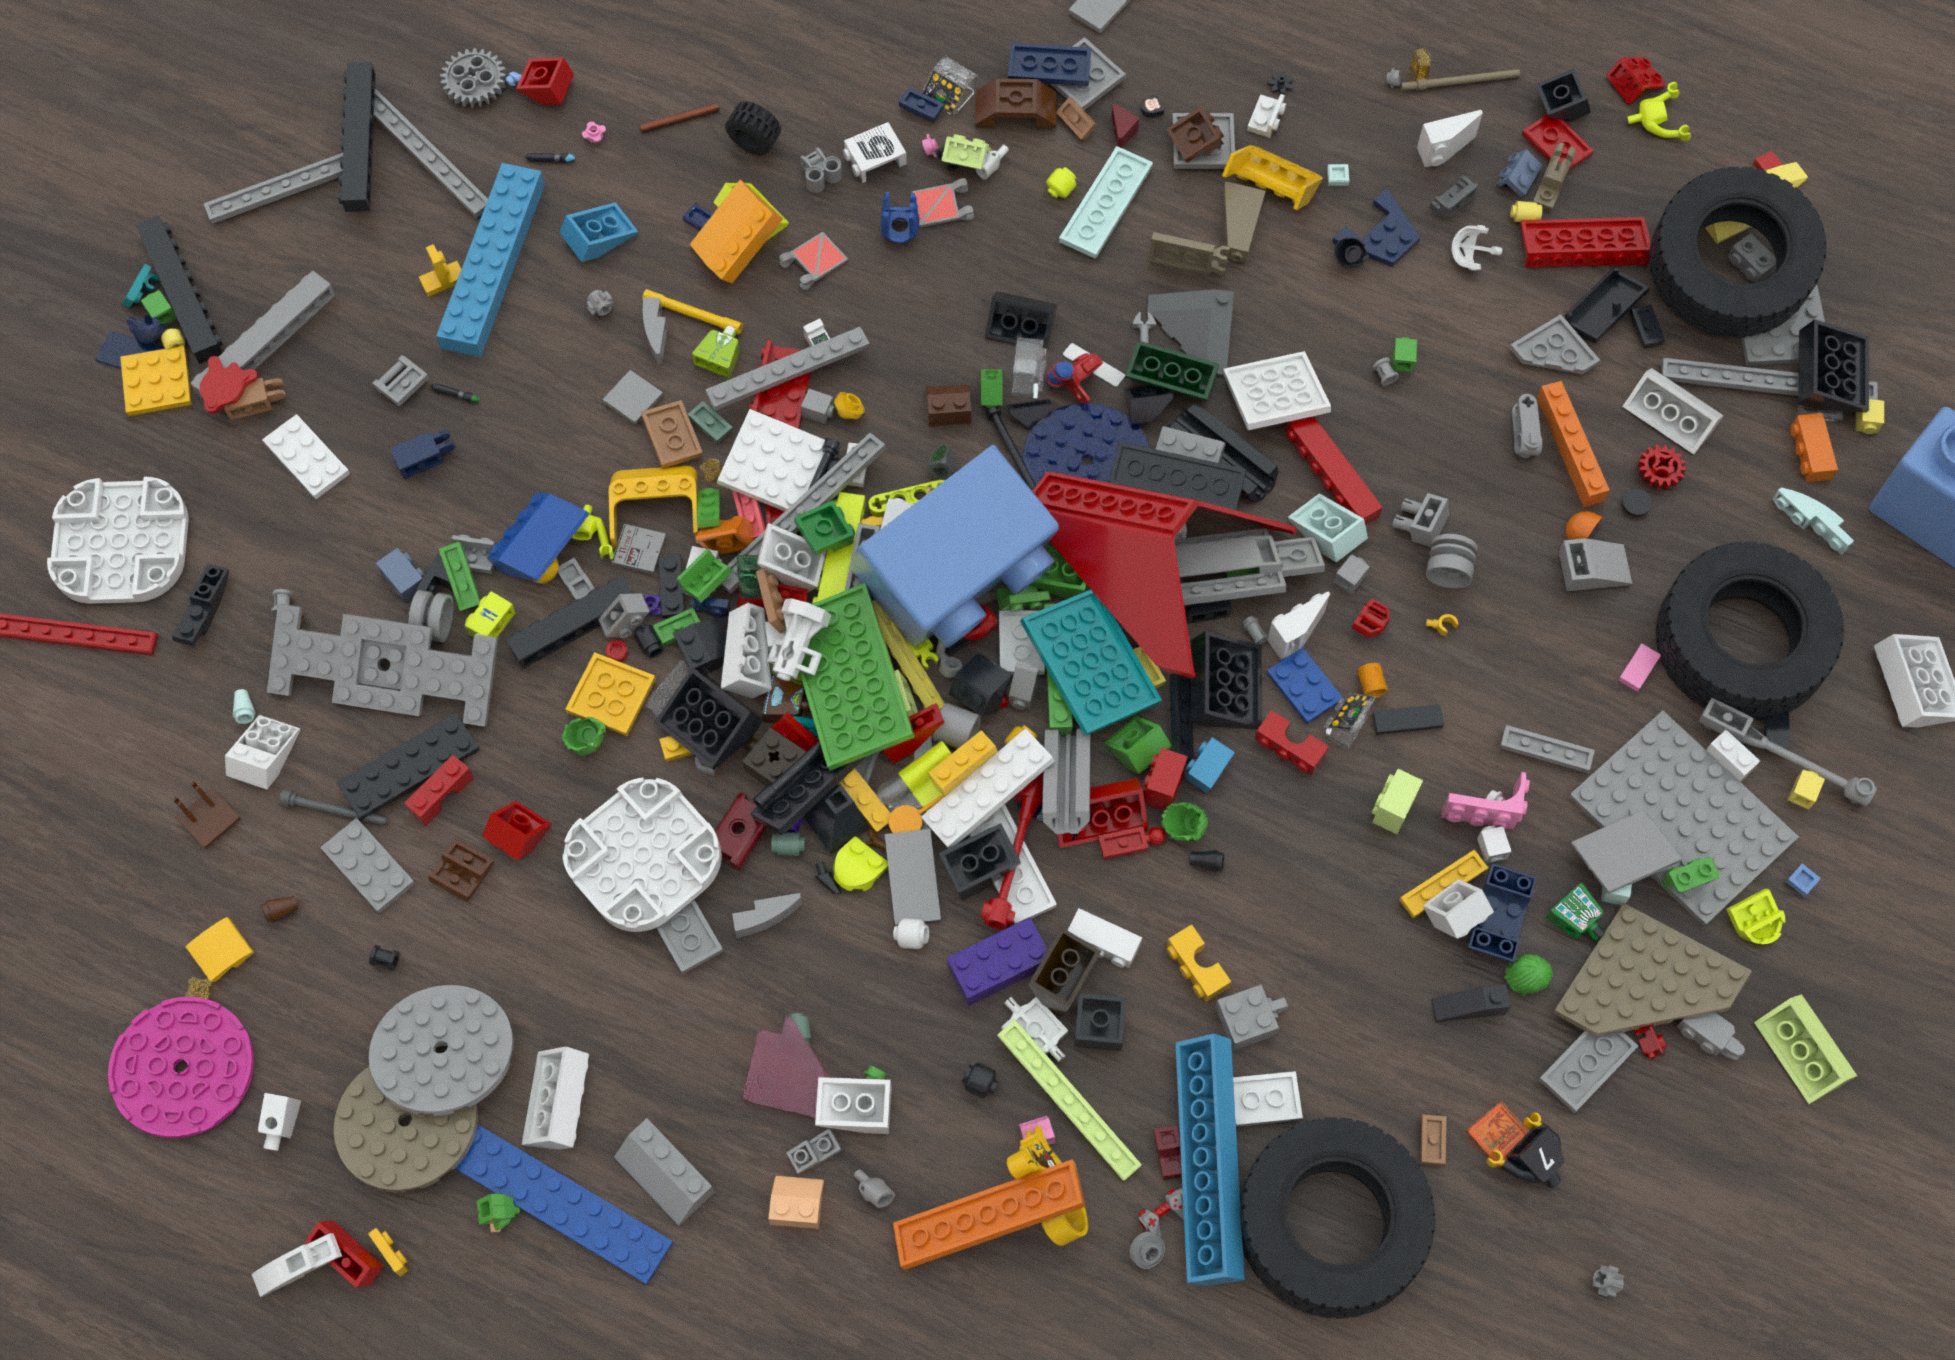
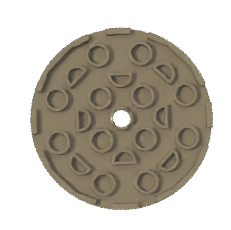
[334,1066,478,1193]

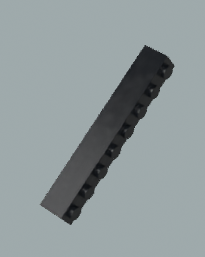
[338,62,376,212]
[136,215,223,364]

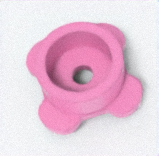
[582,122,606,143]
[922,134,939,158]

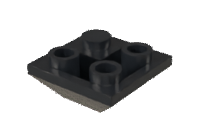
[805,784,868,853]

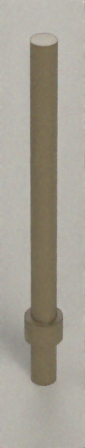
[1400,69,1520,91]

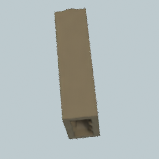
[1223,181,1266,263]

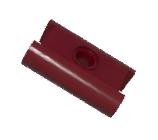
[715,792,767,870]

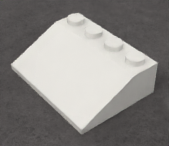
[1874,634,1955,727]

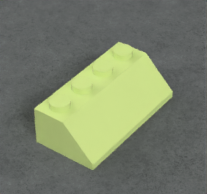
[1754,994,1857,1104]

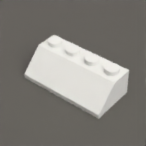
[1622,368,1723,454]
[522,1047,589,1150]

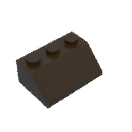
[1028,927,1101,1016]

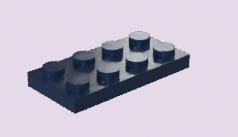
[1008,43,1091,86]

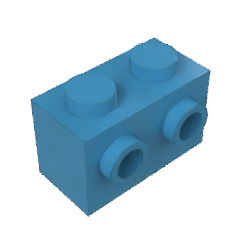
[1184,737,1235,794]

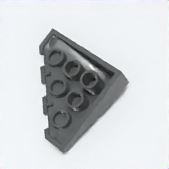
[1147,289,1234,377]

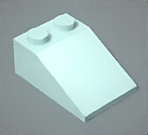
[1288,493,1368,562]

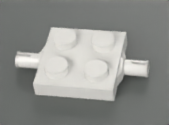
[1001,997,1068,1062]

